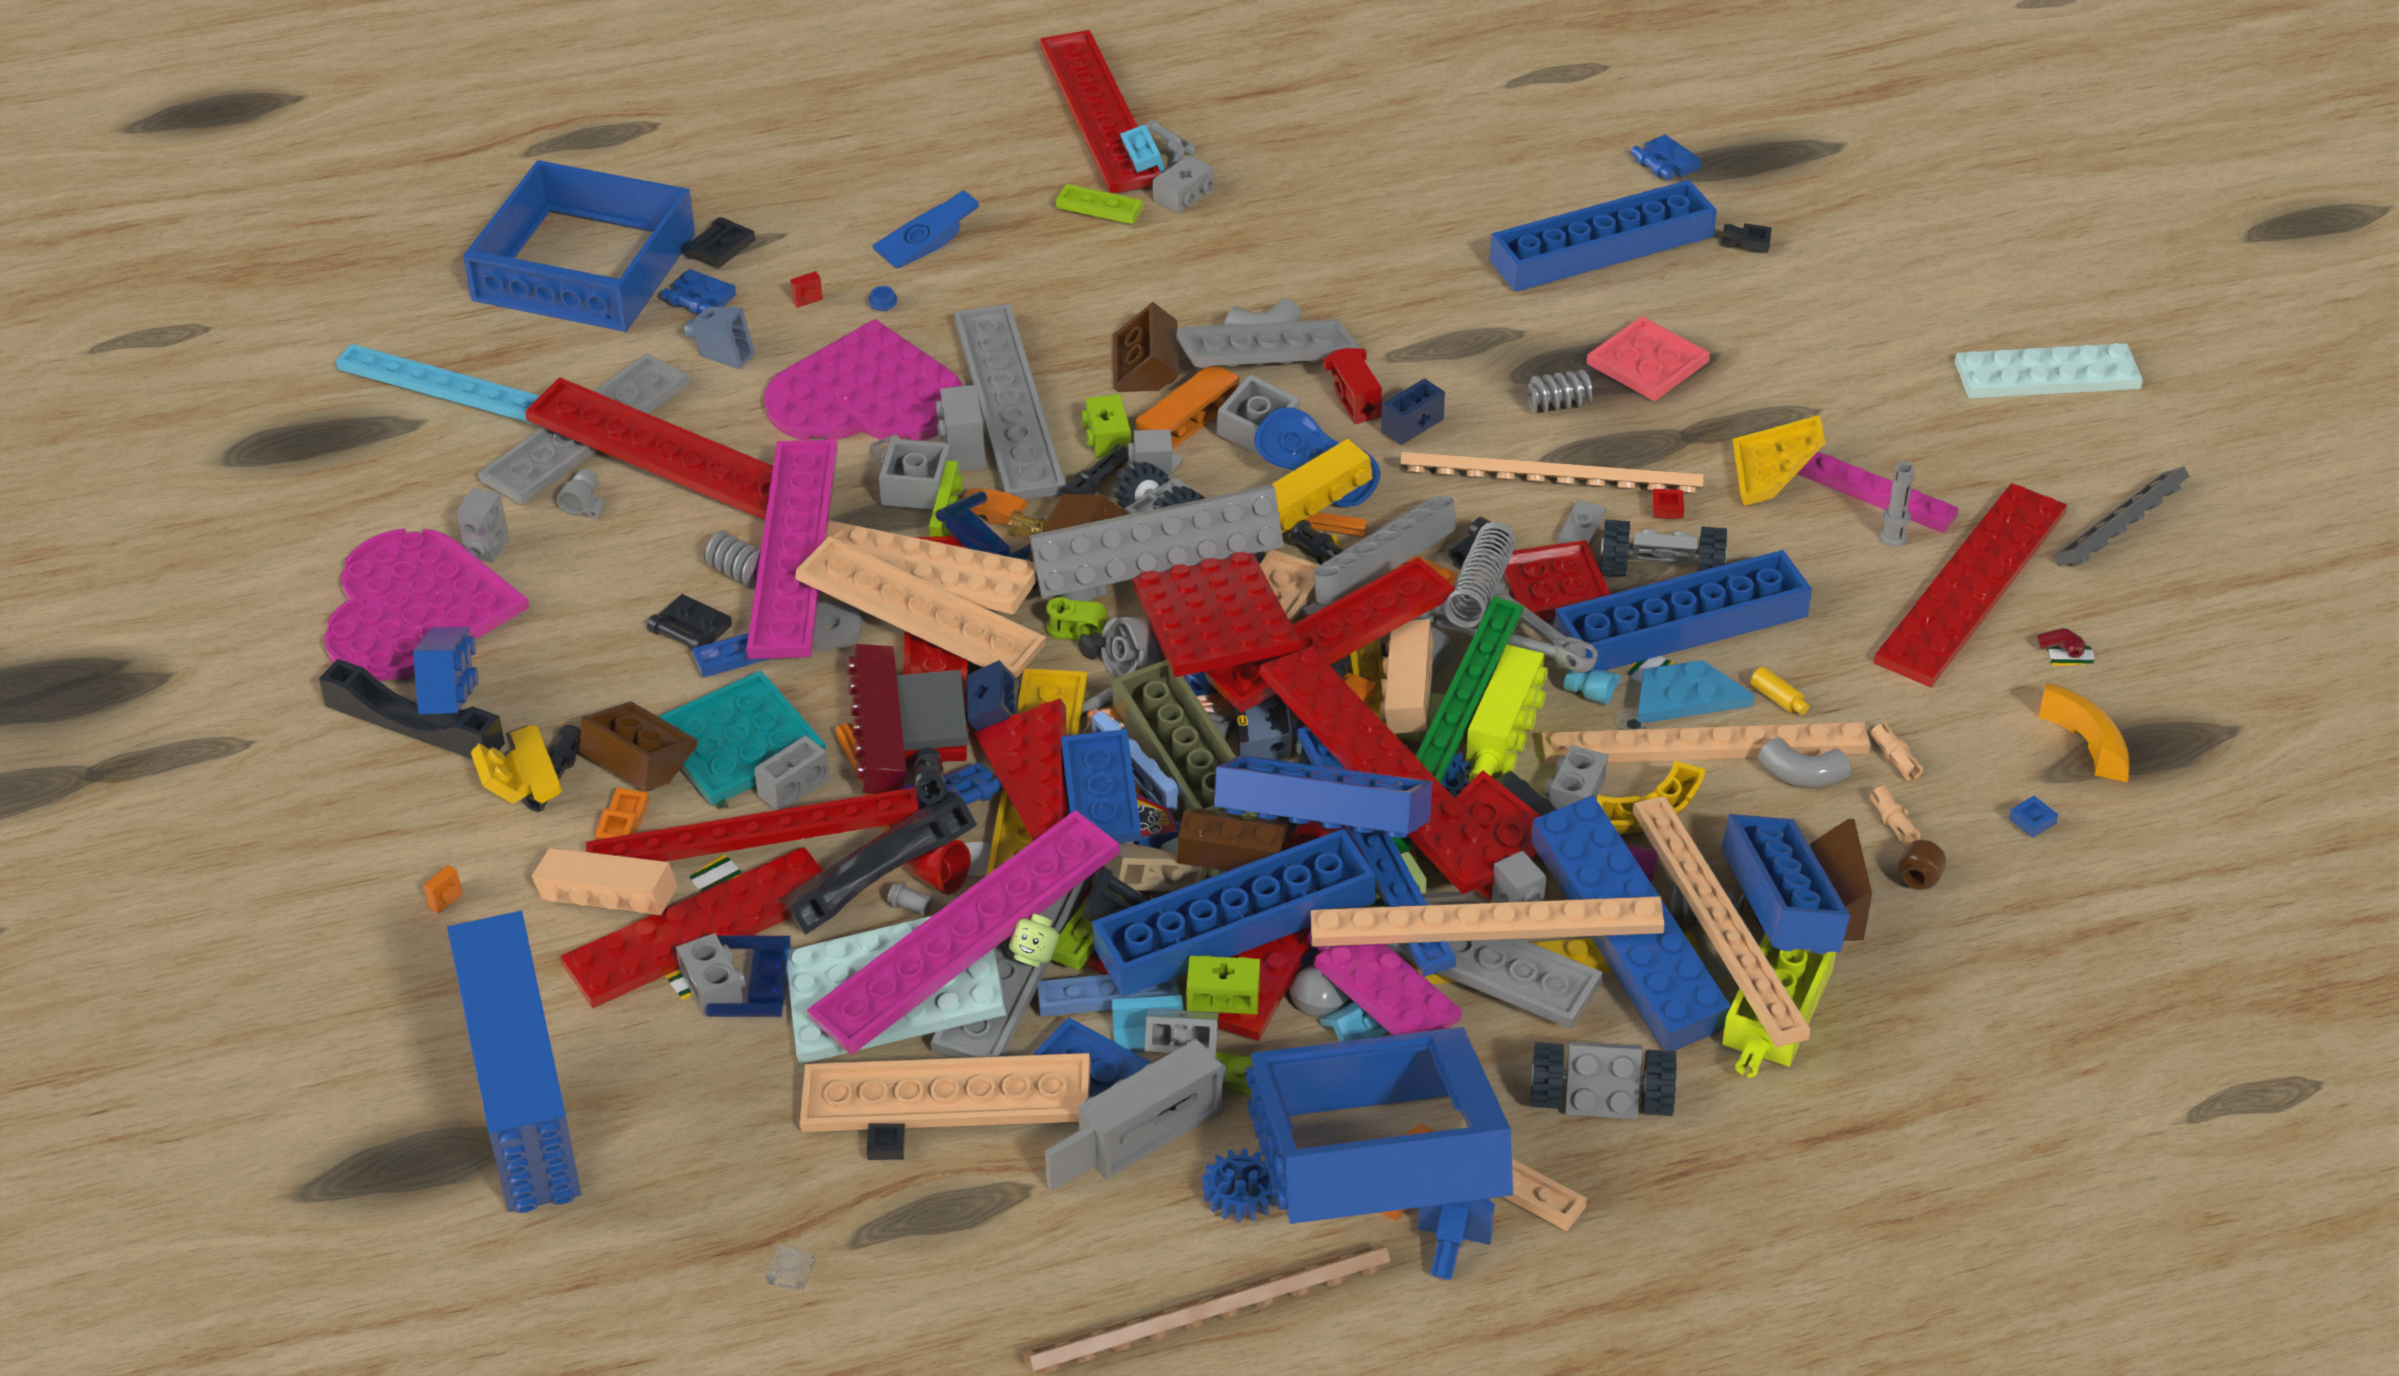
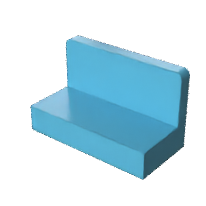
[1120,125,1165,174]
[1112,995,1183,1053]
[1319,1001,1389,1042]

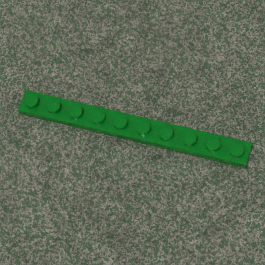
[1392,596,1524,853]

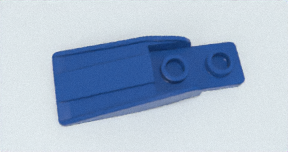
[873,190,979,269]

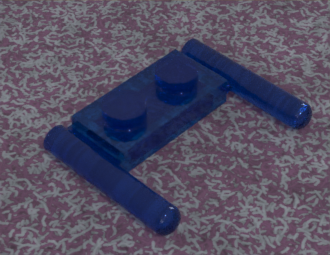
[936,491,1031,560]
[705,935,791,1017]

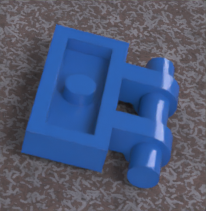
[1630,134,1701,181]
[661,269,736,315]
[944,762,1003,805]

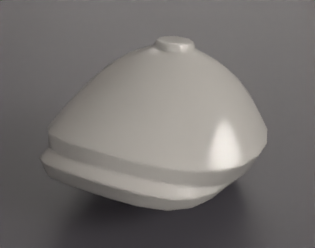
[1289,966,1349,1017]

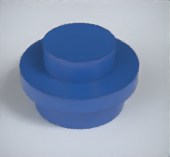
[869,286,897,311]

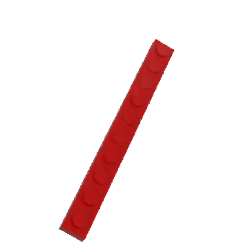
[586,787,920,862]

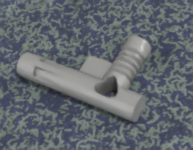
[1147,119,1196,166]

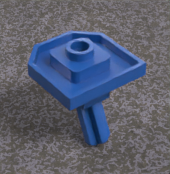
[1418,1199,1495,1280]

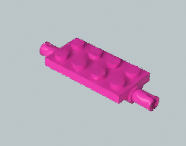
[1307,931,1463,1035]

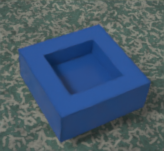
[2009,795,2058,838]

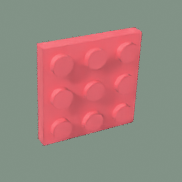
[1586,316,1710,402]

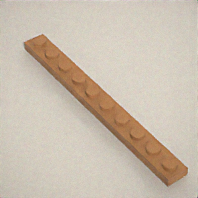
[1022,1243,1391,1374]

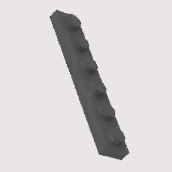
[2053,466,2190,566]

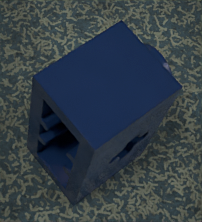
[1381,378,1445,445]
[966,660,1018,731]

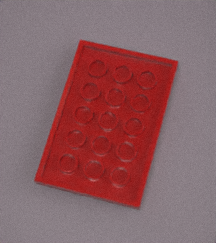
[1132,552,1301,677]

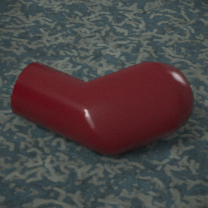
[2037,628,2085,658]

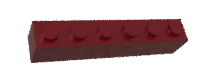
[847,644,906,794]

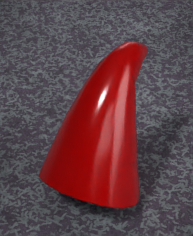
[902,839,971,895]

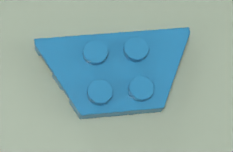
[1637,660,1755,724]

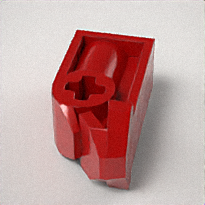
[1323,348,1382,424]

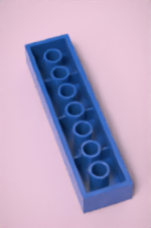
[1490,180,1717,292]
[1554,550,1812,673]
[1531,795,1731,1051]
[1092,829,1375,997]

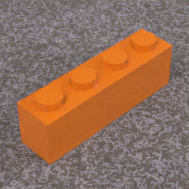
[1135,365,1240,450]

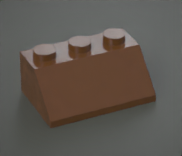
[1113,302,1179,392]
[1028,493,1128,558]
[579,701,698,792]
[1177,807,1288,871]
[1810,819,1872,941]

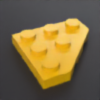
[1732,415,1826,506]

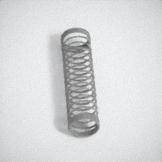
[1444,522,1516,629]

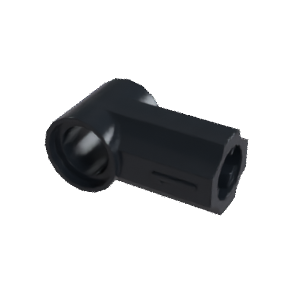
[1449,517,1509,570]

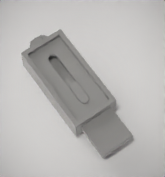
[1045,1039,1226,1191]

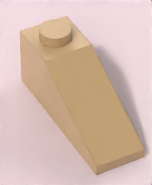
[1104,844,1207,891]

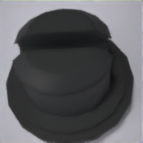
[1078,632,1105,660]

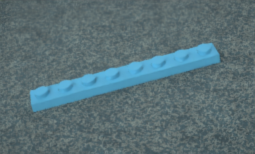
[336,344,540,425]

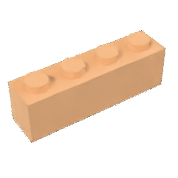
[1380,619,1434,733]
[532,848,678,915]

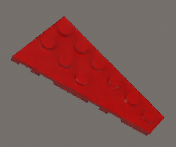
[974,698,1068,841]

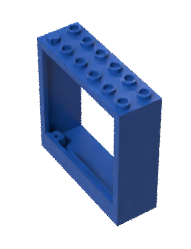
[463,160,695,332]
[447,910,582,1213]
[1245,1027,1513,1224]

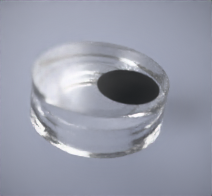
[1614,708,1647,730]

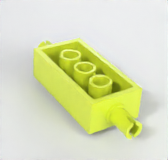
[1466,644,1548,782]
[1722,933,1836,1078]

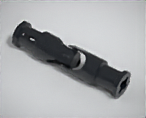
[913,747,946,804]

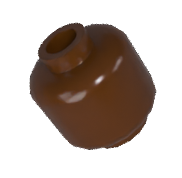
[1897,839,1946,890]

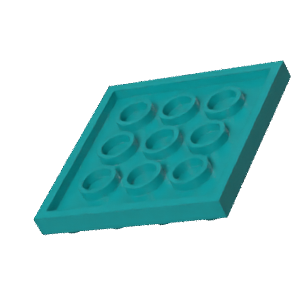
[658,670,826,806]

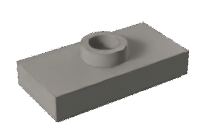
[1558,500,1606,546]

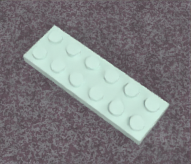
[1955,343,2143,398]

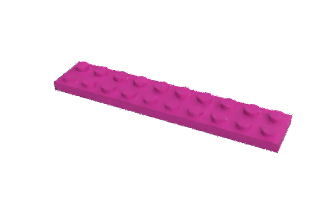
[746,439,838,659]
[807,810,1121,1055]

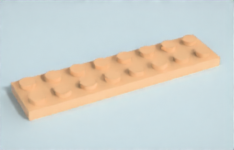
[827,520,1037,614]
[795,536,1046,678]
[799,1053,1091,1132]

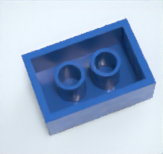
[413,626,479,714]

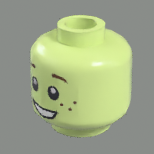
[1009,913,1059,967]

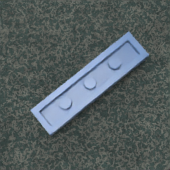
[1092,711,1179,813]

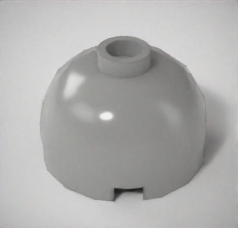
[1101,617,1161,678]

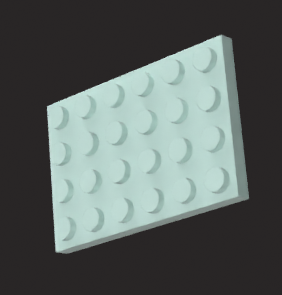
[785,916,1006,1064]

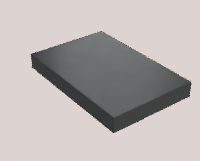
[897,670,968,751]

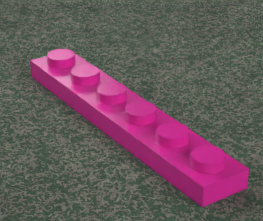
[1797,452,1959,533]

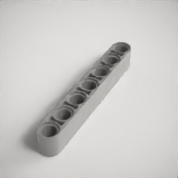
[1314,496,1456,605]

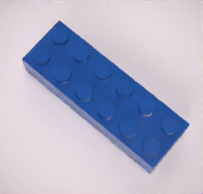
[1214,755,1433,838]
[1721,814,1850,954]

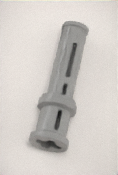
[1879,462,1915,547]

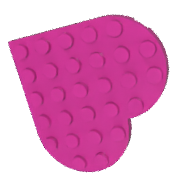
[764,319,963,441]
[324,528,529,681]

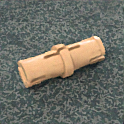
[1870,723,1923,781]
[1869,786,1921,846]

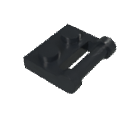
[681,217,755,268]
[647,594,732,651]
[1082,865,1154,923]

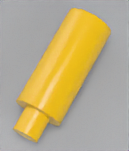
[1750,666,1810,715]

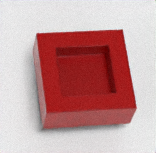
[790,271,823,308]
[1652,489,1684,519]

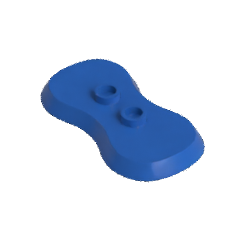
[1254,407,1381,507]

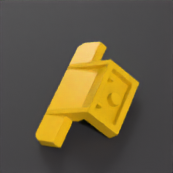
[471,725,562,804]

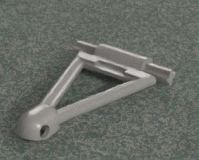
[1414,581,1597,673]

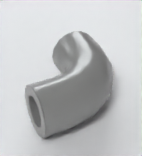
[1224,299,1302,325]
[1758,737,1851,788]

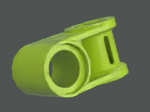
[1046,597,1108,641]

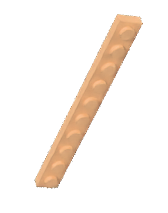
[1400,452,1704,494]
[1541,722,1870,765]
[1633,796,1811,1047]
[1311,897,1664,946]

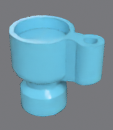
[1564,669,1621,705]

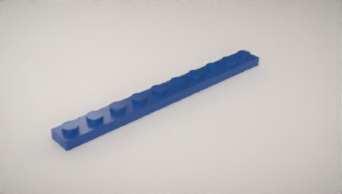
[1298,726,1456,977]

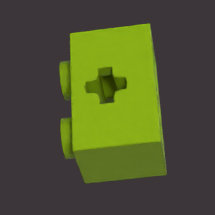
[1081,394,1131,458]
[1186,955,1260,1014]

